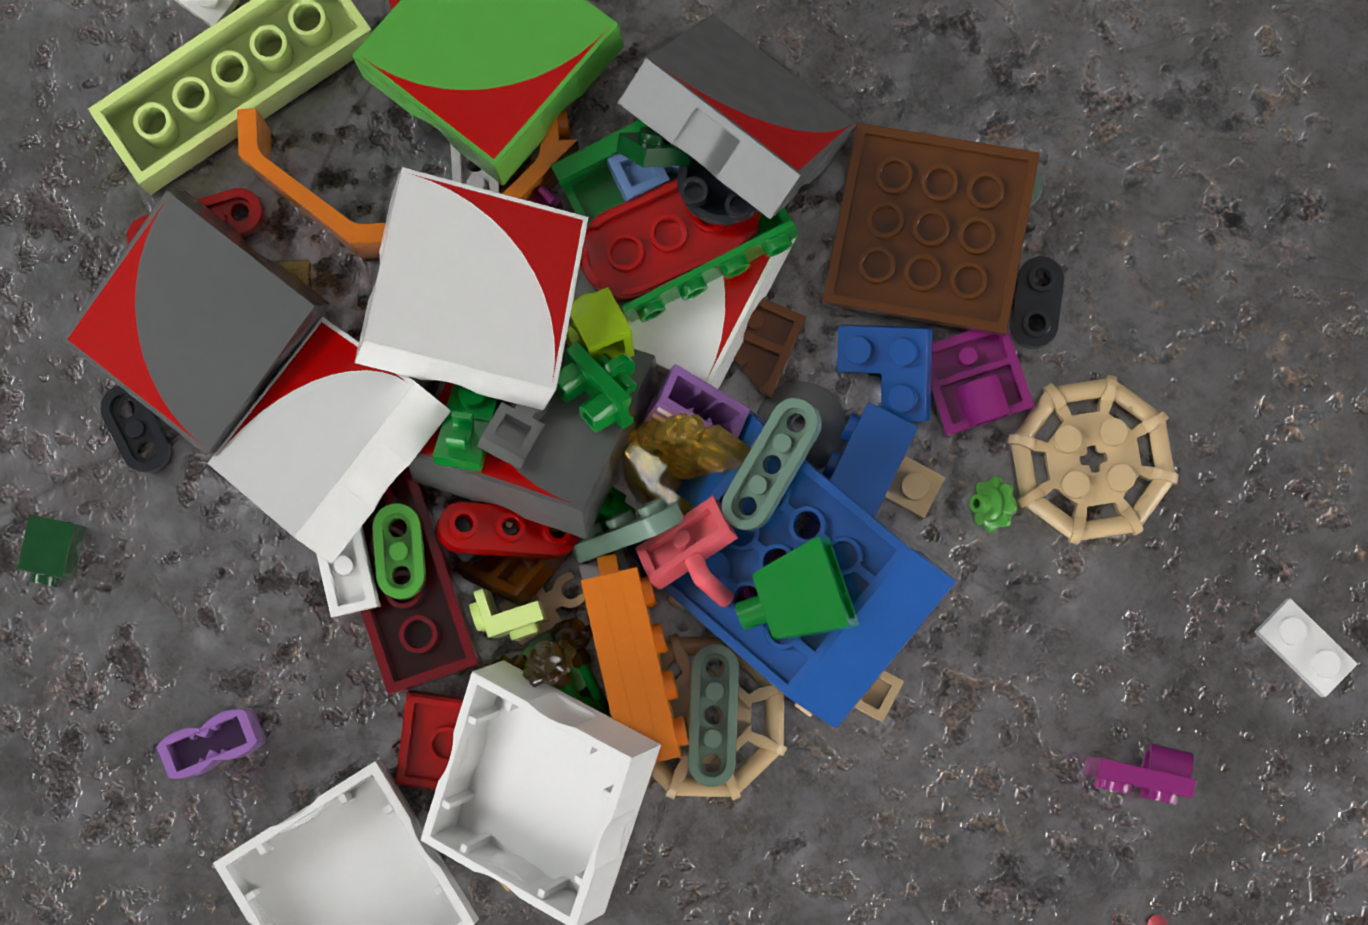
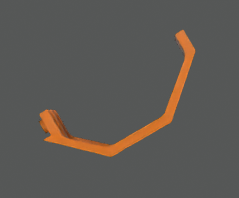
[237,108,579,260]

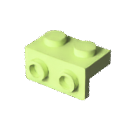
[469,589,550,641]

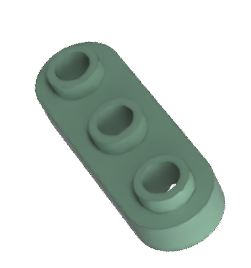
[722,398,822,531]
[572,497,685,563]
[688,644,739,787]

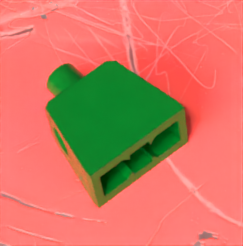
[735,536,860,639]

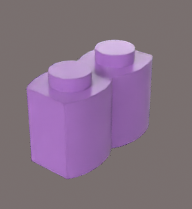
[157,709,266,779]

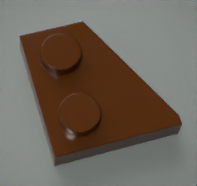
[734,298,806,399]
[456,527,572,606]

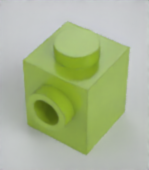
[566,287,634,361]

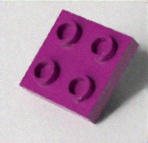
[931,329,1035,437]
[1083,743,1197,805]

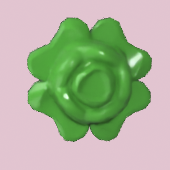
[969,476,1017,533]

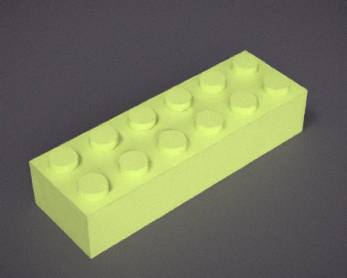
[88,0,372,196]

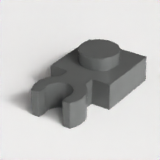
[477,399,551,469]

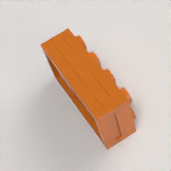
[581,552,689,763]

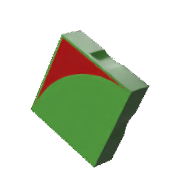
[352,0,624,185]

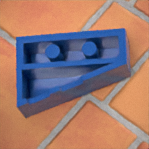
[801,402,918,539]

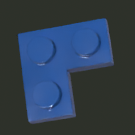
[837,324,932,422]

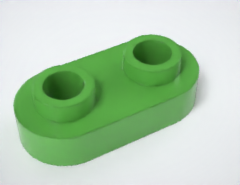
[373,503,426,600]

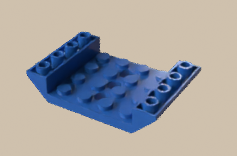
[626,403,957,728]

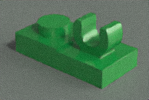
[433,384,502,472]

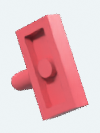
[635,496,738,607]

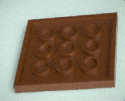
[823,122,1040,336]

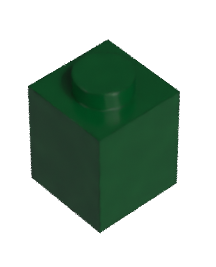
[17,514,86,587]

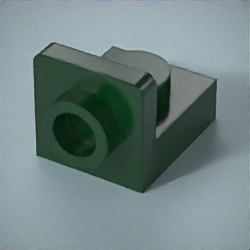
[616,126,691,168]

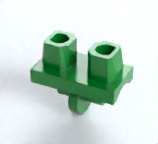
[555,341,637,433]

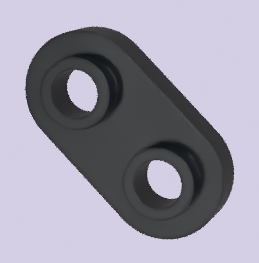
[1010,256,1064,349]
[100,385,171,473]

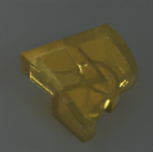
[622,442,693,515]

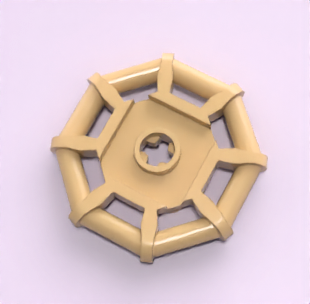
[1007,374,1179,545]
[651,633,787,800]

